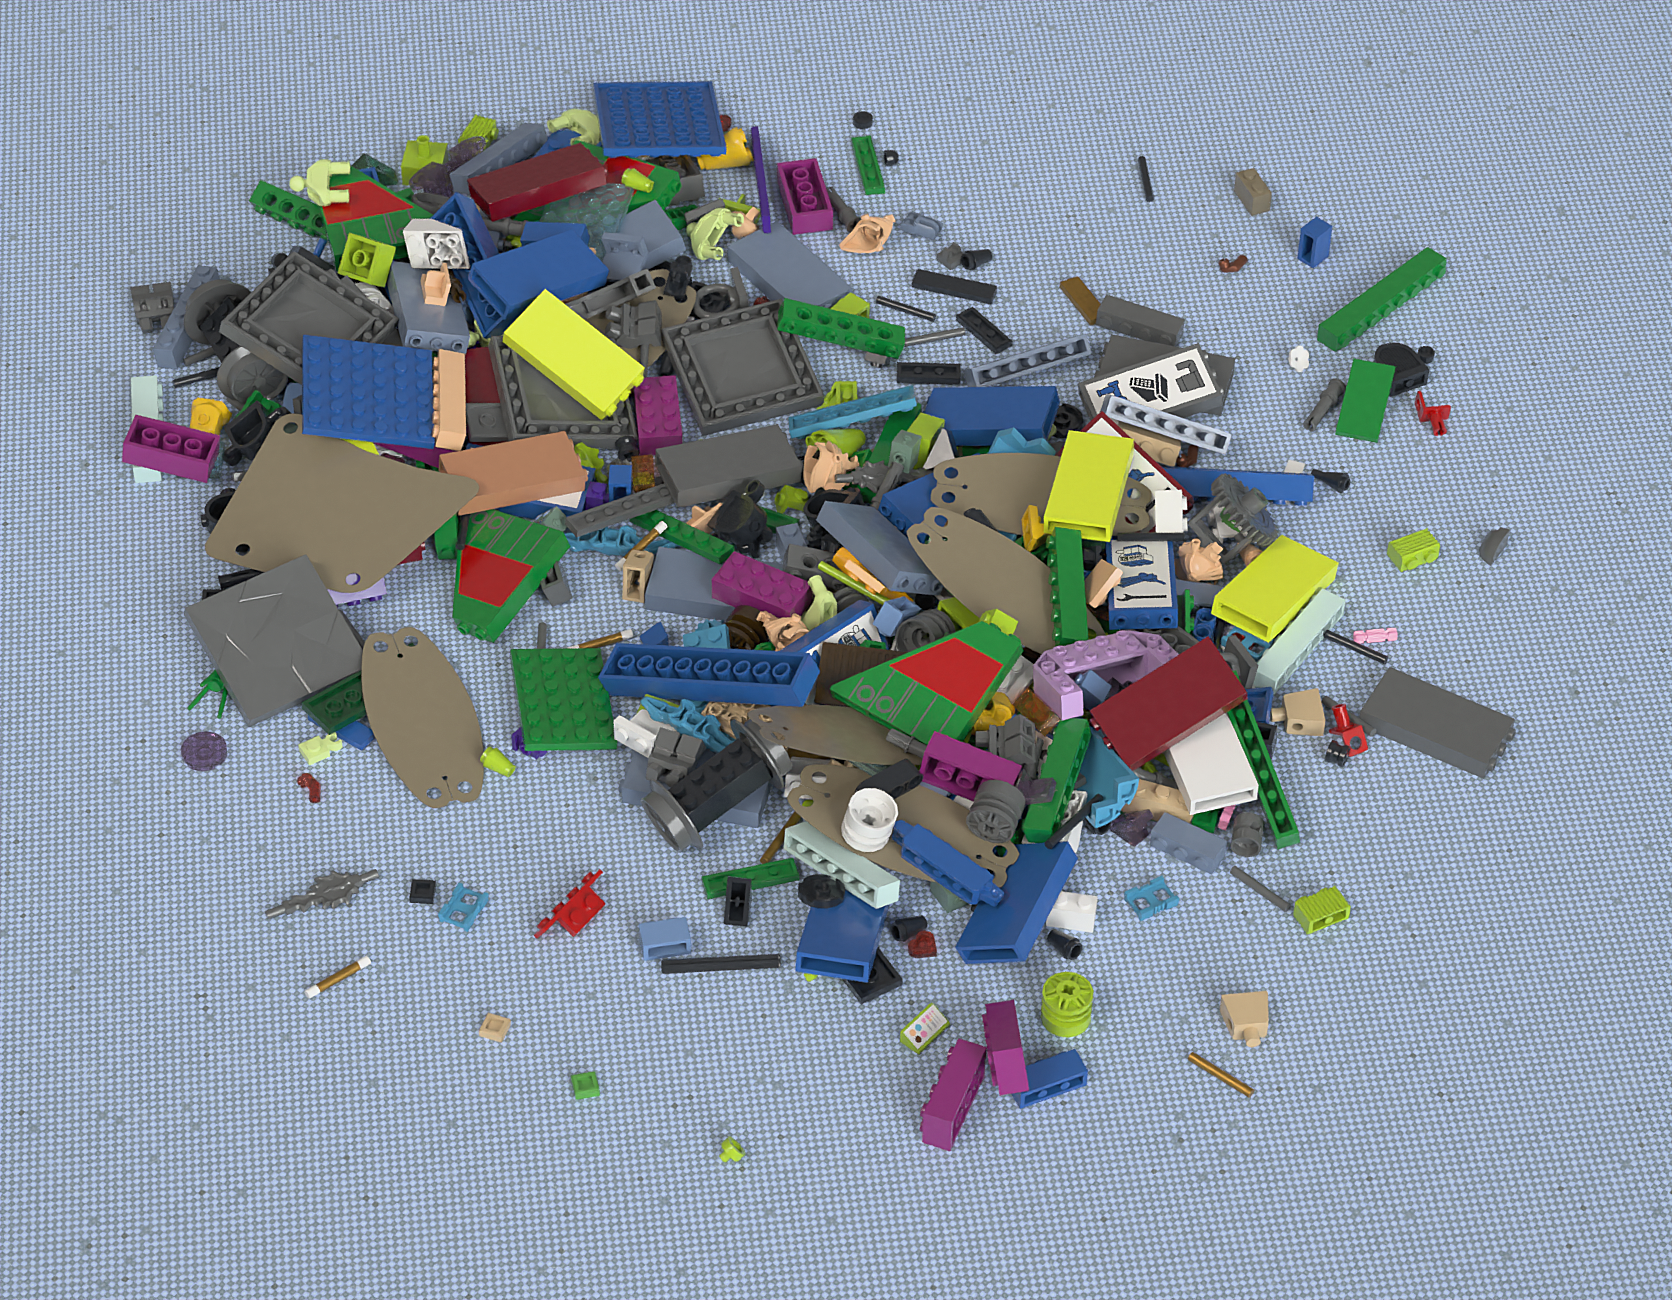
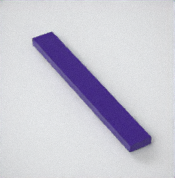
[750,126,771,233]

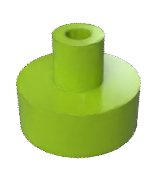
[719,1136,746,1163]

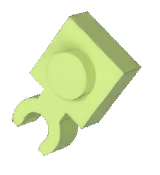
[298,732,343,766]

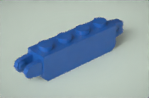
[892,820,1004,907]

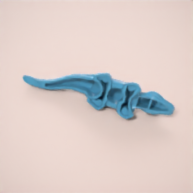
[564,525,682,556]
[640,696,733,753]

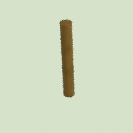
[760,811,801,864]
[1188,1052,1254,1098]

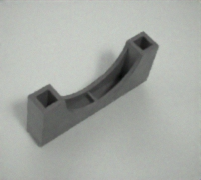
[565,268,656,320]

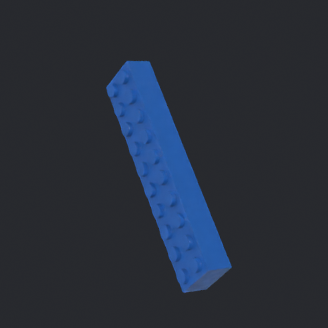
[598,643,820,707]

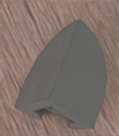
[1479,527,1510,566]

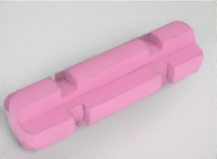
[1353,627,1398,644]

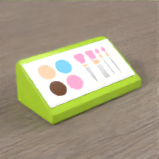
[900,1003,950,1055]

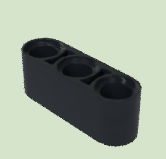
[855,759,924,800]

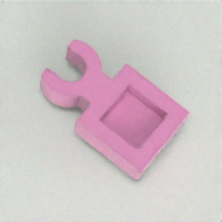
[1217,805,1236,831]

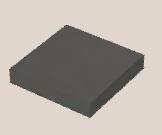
[465,403,508,442]

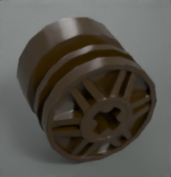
[722,605,770,650]

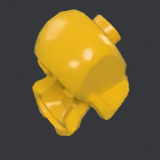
[190,397,232,435]
[971,692,1015,735]

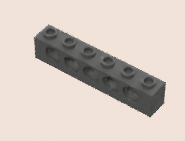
[782,544,917,600]

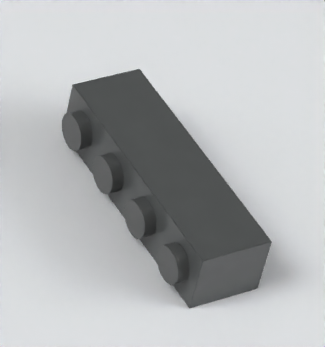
[1096,294,1185,347]

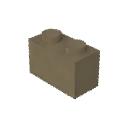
[1234,168,1272,216]

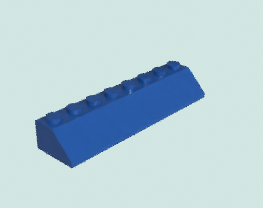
[430,192,519,339]
[1161,466,1314,506]

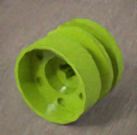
[1040,971,1093,1038]

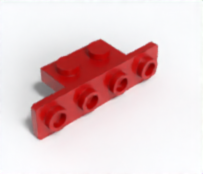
[533,869,606,939]

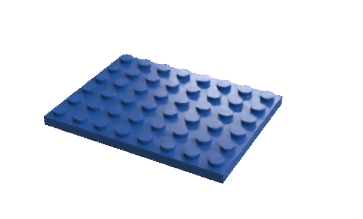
[593,81,726,158]

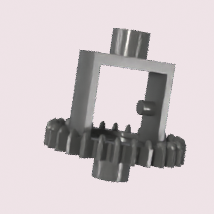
[1188,473,1279,565]

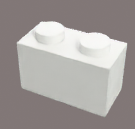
[1155,490,1188,533]
[1046,891,1098,933]

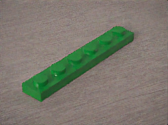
[629,510,735,564]

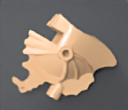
[839,213,896,253]
[803,441,859,493]
[1174,539,1223,585]
[756,611,810,651]

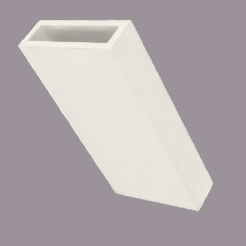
[1164,712,1259,815]

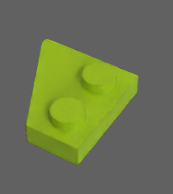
[817,381,858,410]

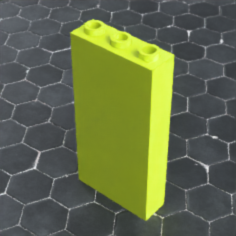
[502,289,645,420]
[1044,430,1134,542]
[1211,535,1339,643]

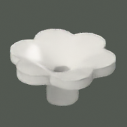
[1288,345,1309,372]

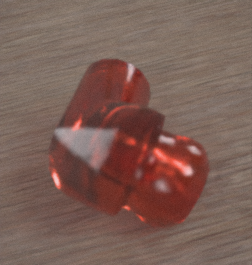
[297,773,321,803]

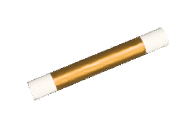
[615,521,667,571]
[567,629,633,648]
[304,956,371,999]

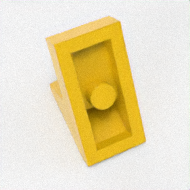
[1021,505,1051,553]

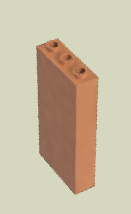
[439,431,588,516]

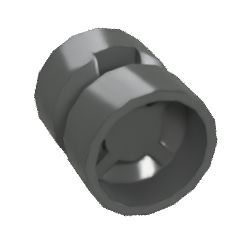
[1231,812,1264,857]

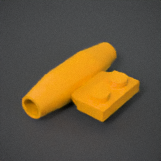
[832,547,913,602]

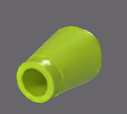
[622,168,654,193]
[480,746,516,777]

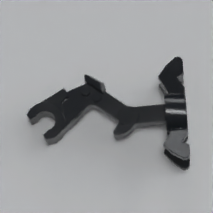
[806,527,844,554]

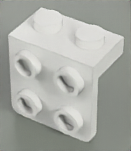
[614,709,677,758]

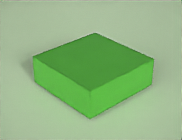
[571,1071,600,1100]

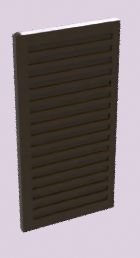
[814,642,908,708]

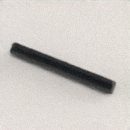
[661,954,781,974]

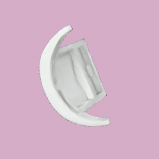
[996,655,1034,706]

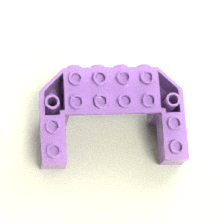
[1033,630,1179,720]

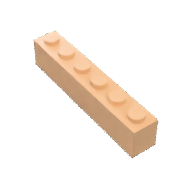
[432,349,466,451]

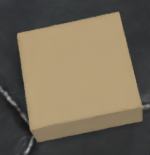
[479,1013,511,1043]

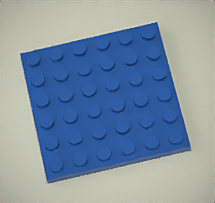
[302,335,435,449]

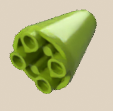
[805,428,866,459]

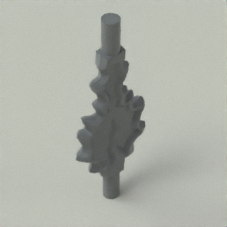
[835,460,934,493]
[265,869,379,920]

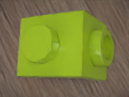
[774,485,809,514]

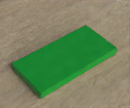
[1335,358,1396,443]

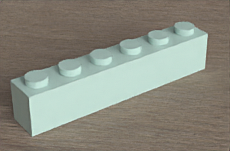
[131,375,164,483]
[1253,588,1346,696]
[784,821,900,909]

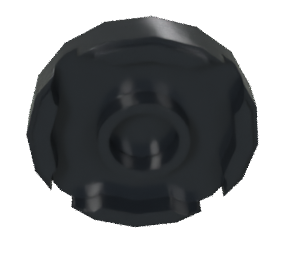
[1053,403,1083,438]
[797,874,845,908]

